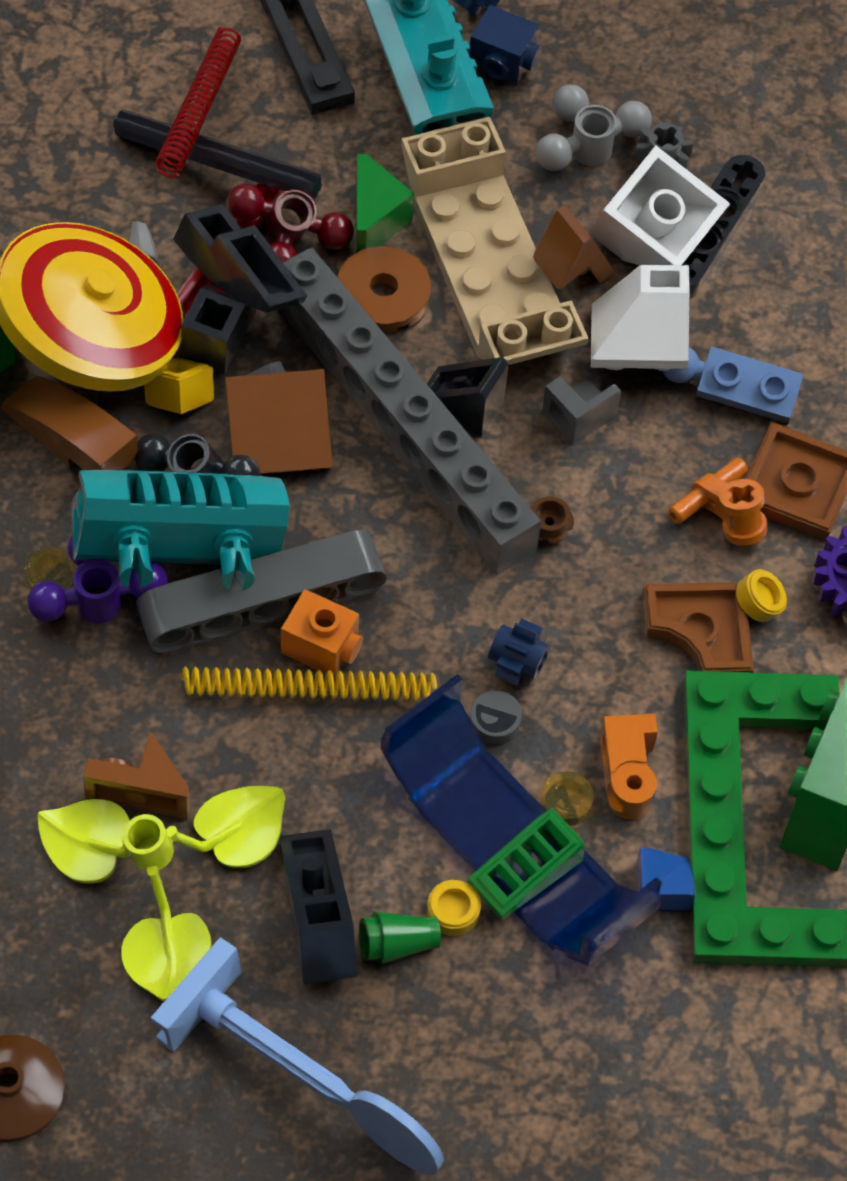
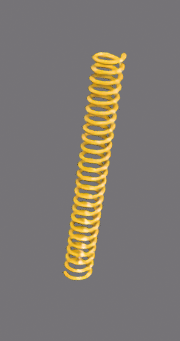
[181,666,437,702]

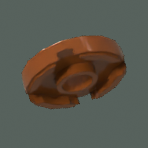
[338,246,431,334]

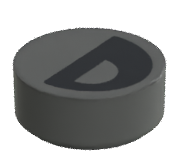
[469,691,522,745]

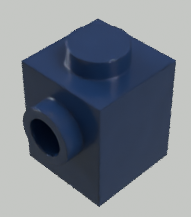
[469,5,542,85]

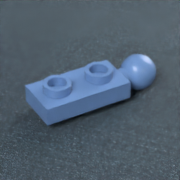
[662,346,804,424]

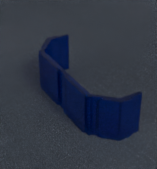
[380,674,662,966]

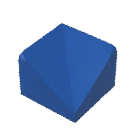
[636,848,695,910]

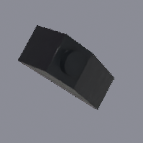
[279,829,357,984]

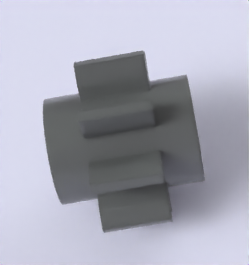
[634,121,693,169]

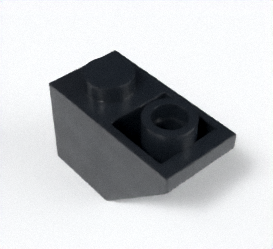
[180,282,258,374]

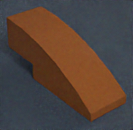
[0,375,138,470]

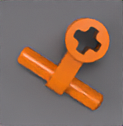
[668,458,768,546]

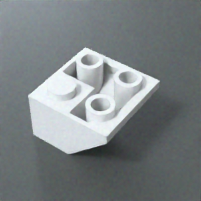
[591,265,689,371]

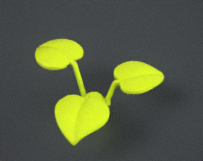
[37,786,285,1001]

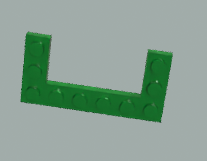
[684,670,847,967]

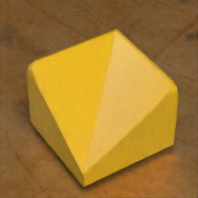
[144,357,214,414]

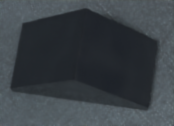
[427,357,509,437]

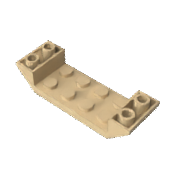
[401,116,589,365]

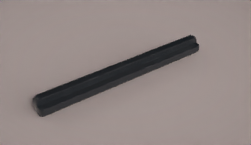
[113,110,322,200]

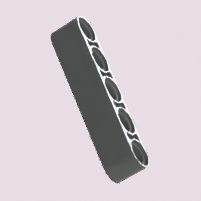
[135,530,387,653]

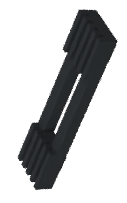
[260,0,355,115]

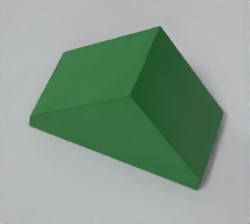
[356,154,414,253]

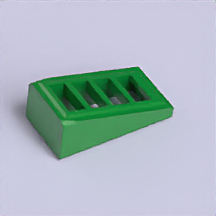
[468,808,585,921]

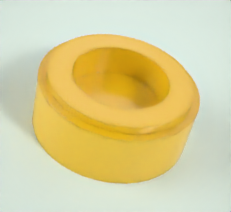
[736,569,787,622]
[427,880,481,936]

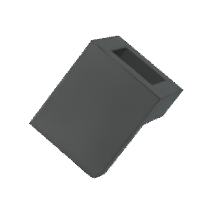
[542,376,622,445]

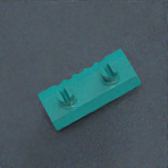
[364,0,494,135]
[72,470,290,591]

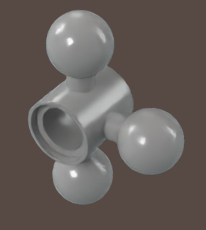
[535,84,652,171]

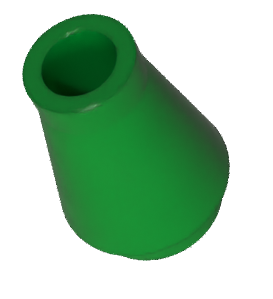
[358,911,441,965]

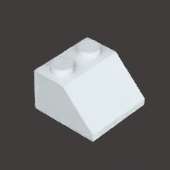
[588,146,730,265]

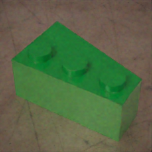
[779,677,847,871]

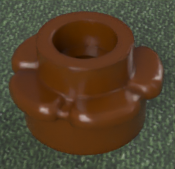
[530,496,574,544]

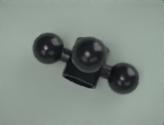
[135,434,261,476]

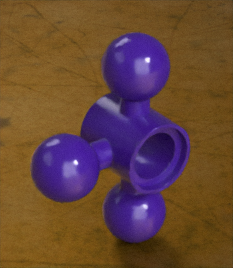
[27,536,168,623]

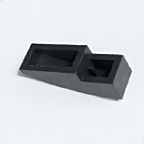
[173,204,307,313]

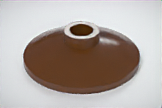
[0,1035,65,1142]

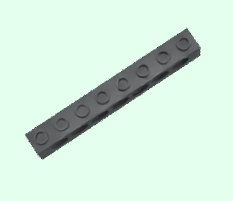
[279,247,541,576]

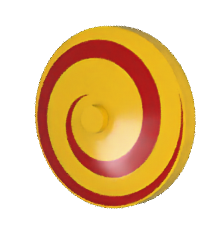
[0,222,184,391]

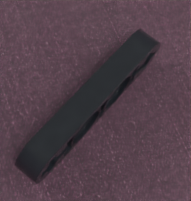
[682,155,765,299]

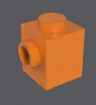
[281,589,363,678]

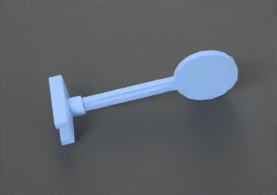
[151,937,445,1174]

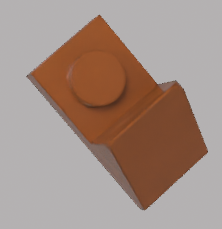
[533,204,615,289]
[83,733,190,820]

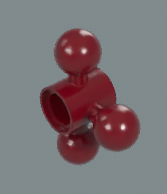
[226,184,354,263]

